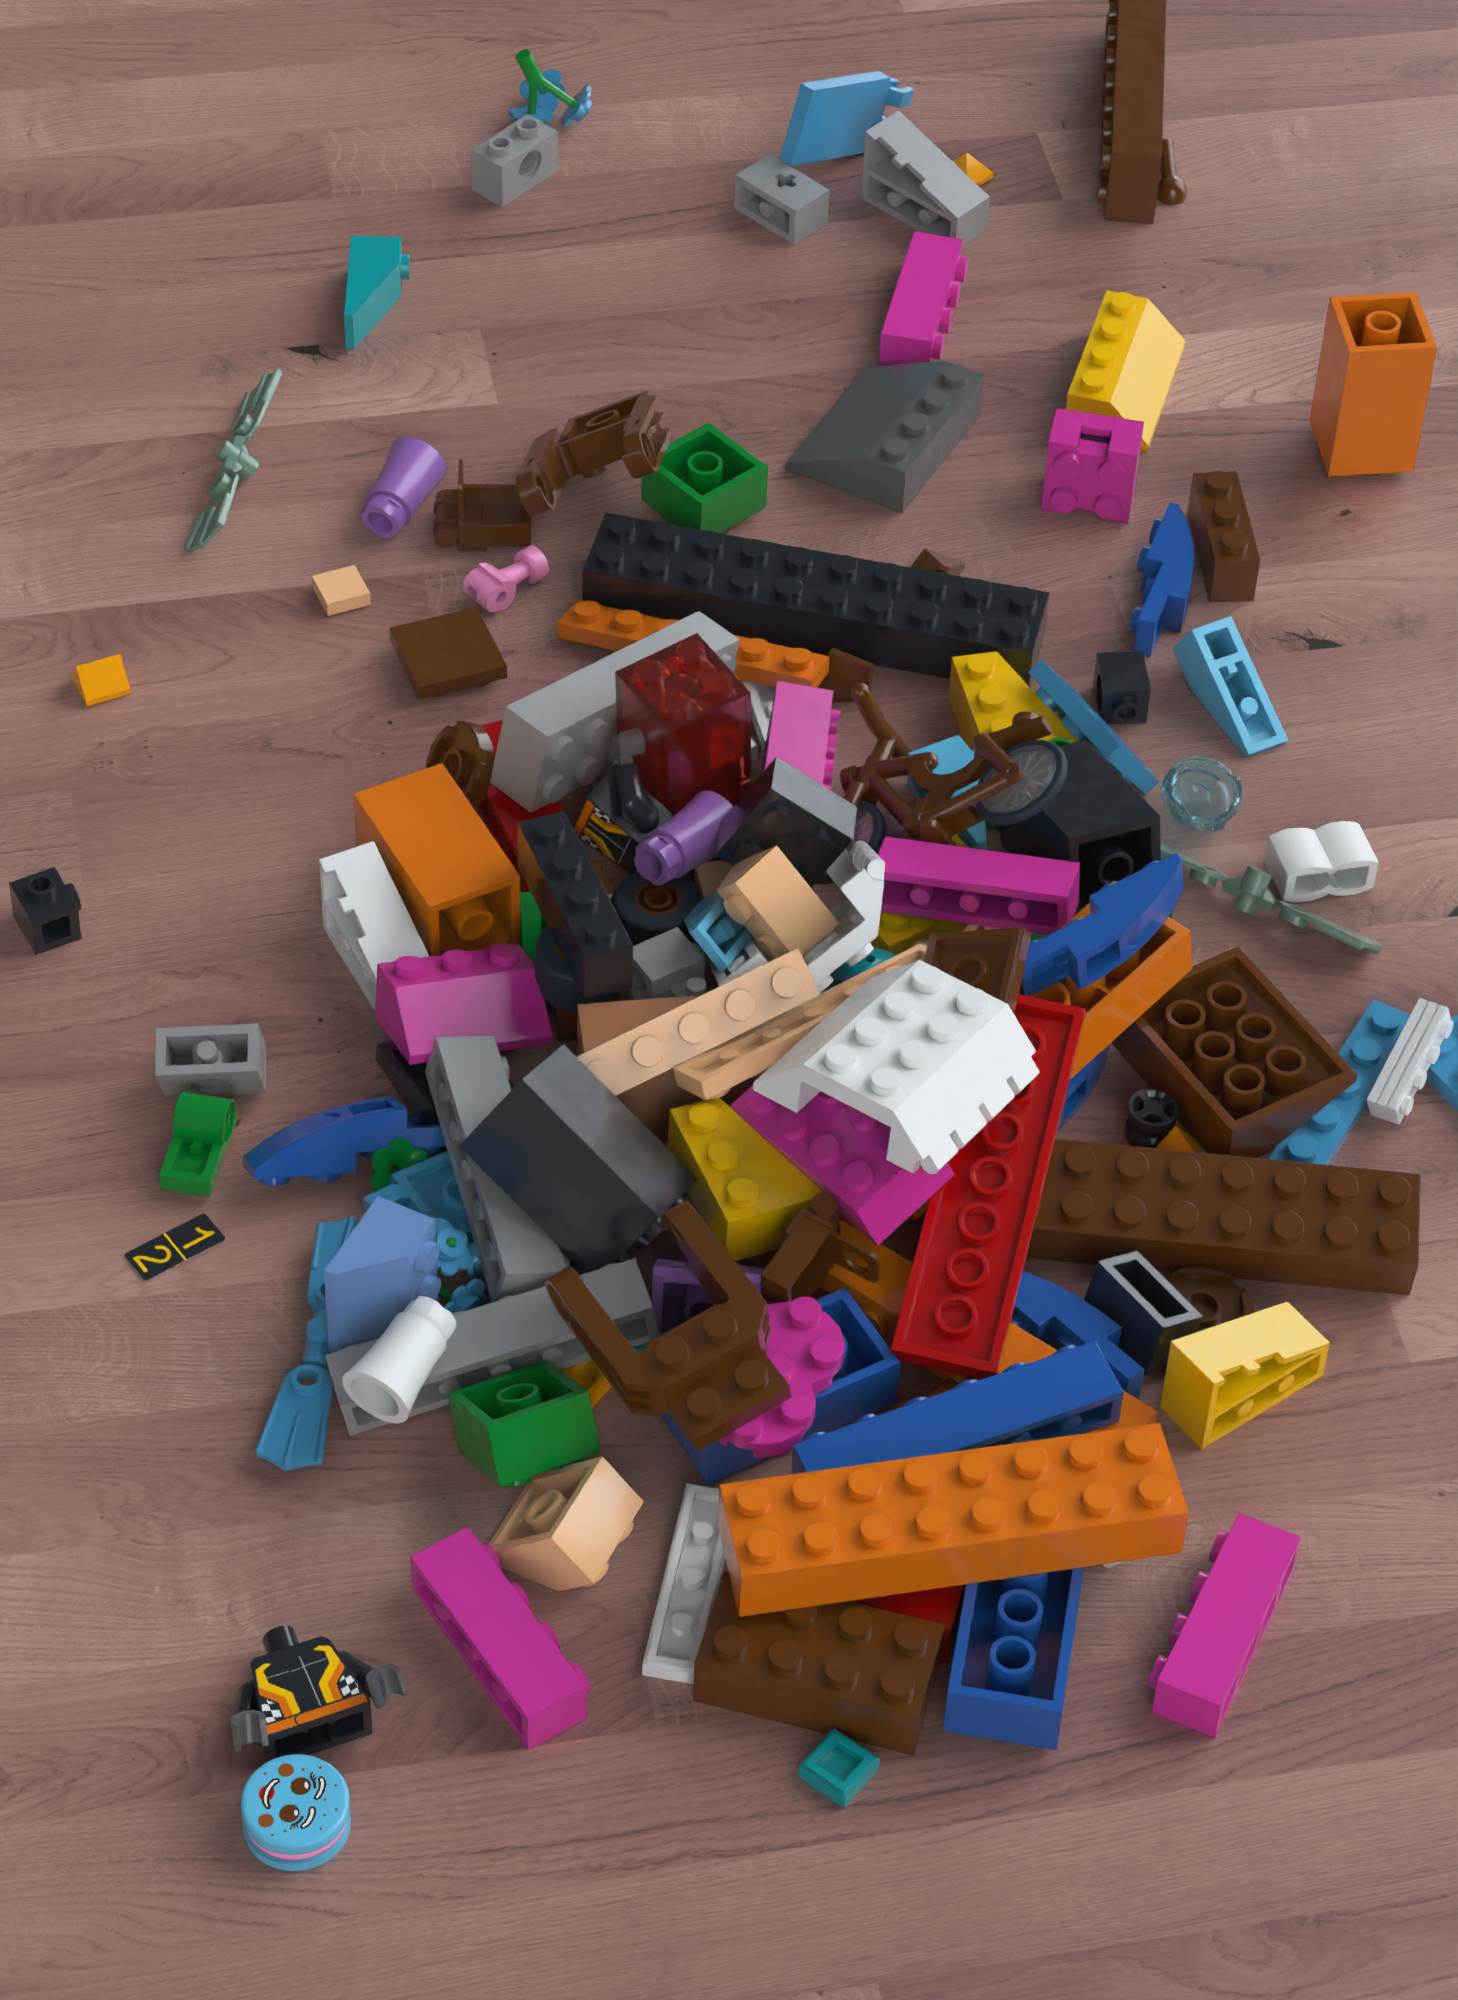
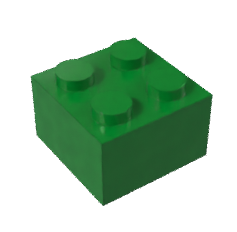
[641,422,768,533]
[447,1360,601,1487]

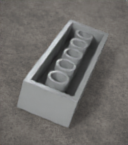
[490,611,740,813]

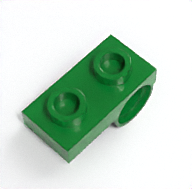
[159,1091,237,1197]

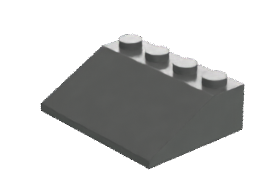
[785,361,984,513]

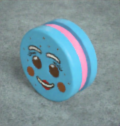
[240,1754,351,1871]

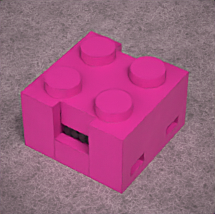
[1041,408,1144,523]

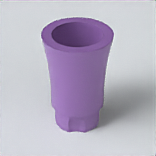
[360,437,446,538]
[634,791,733,885]

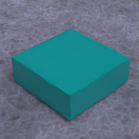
[798,1728,880,1808]

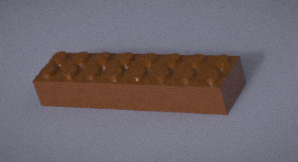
[1097,0,1167,224]
[1027,1139,1421,1295]

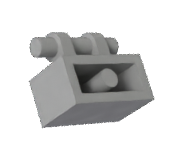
[625,927,708,1001]

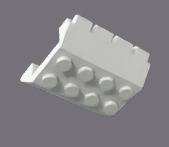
[707,841,885,993]
[753,960,1040,1174]

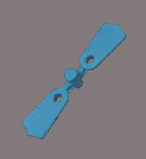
[255,1216,359,1471]

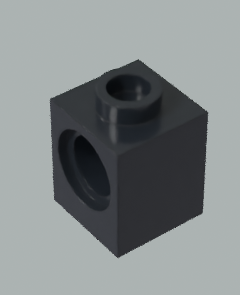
[1093,651,1151,725]

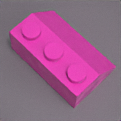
[375,943,553,1065]

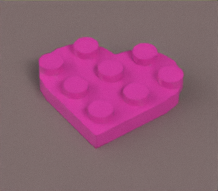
[718,1297,845,1458]

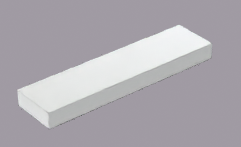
[642,1483,726,1684]

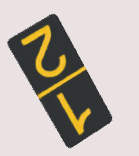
[125,1214,225,1280]

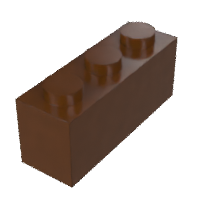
[1187,471,1260,602]

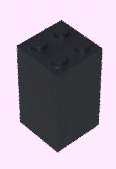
[999,740,1161,916]
[459,1044,698,1273]

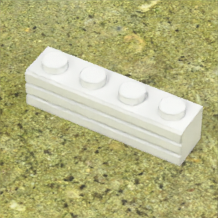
[1366,998,1453,1125]

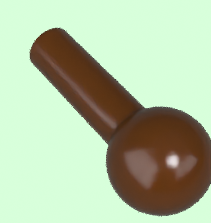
[1157,139,1187,205]

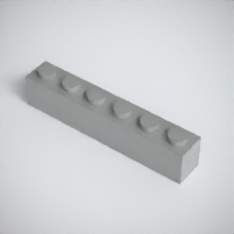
[425,1036,570,1303]
[325,1258,659,1436]

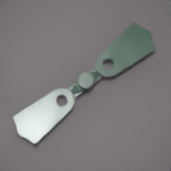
[185,368,283,553]
[1161,844,1382,954]

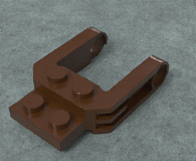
[516,390,673,516]
[544,1201,791,1452]

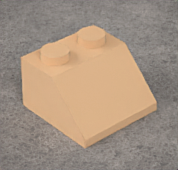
[716,846,840,961]
[489,1456,644,1592]

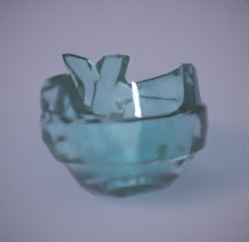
[1161,757,1244,834]

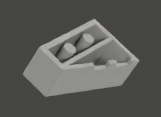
[861,110,990,246]

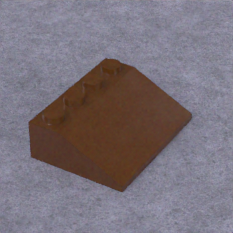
[1111,946,1358,1158]

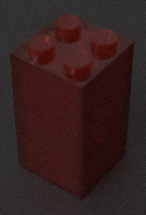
[615,633,751,816]

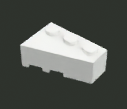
[319,841,430,1011]

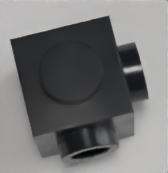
[9,867,82,955]

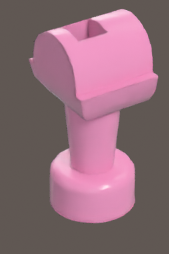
[463,545,549,613]

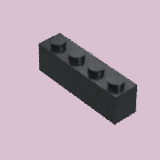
[517,811,633,1000]

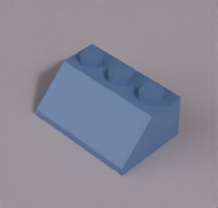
[324,1196,441,1354]

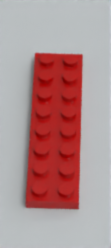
[890,994,1086,1380]

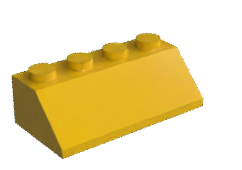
[1066,290,1185,452]

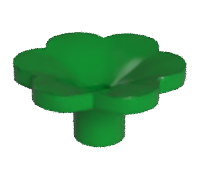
[370,1137,428,1192]

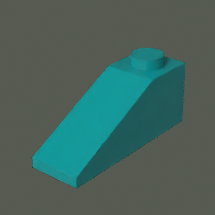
[344,236,410,349]

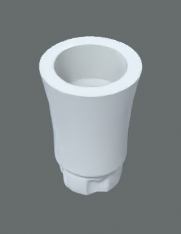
[342,1296,456,1424]

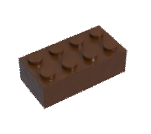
[693,1571,945,1756]

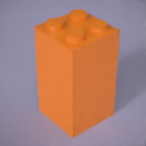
[1309,292,1437,477]
[354,763,520,956]

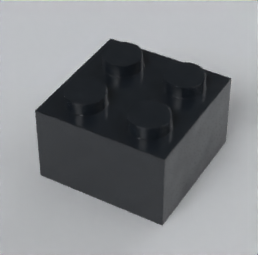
[716,757,857,888]

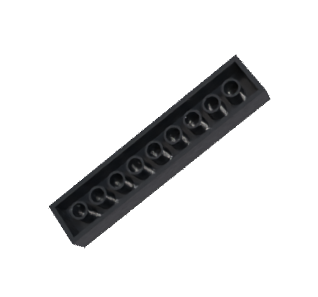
[582,513,1050,687]

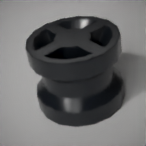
[1125,1088,1179,1148]

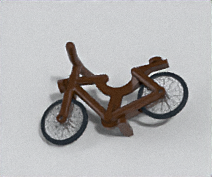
[815,683,1068,885]

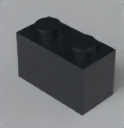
[1084,1251,1203,1376]

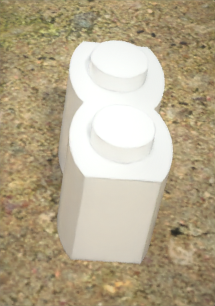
[1264,821,1379,903]

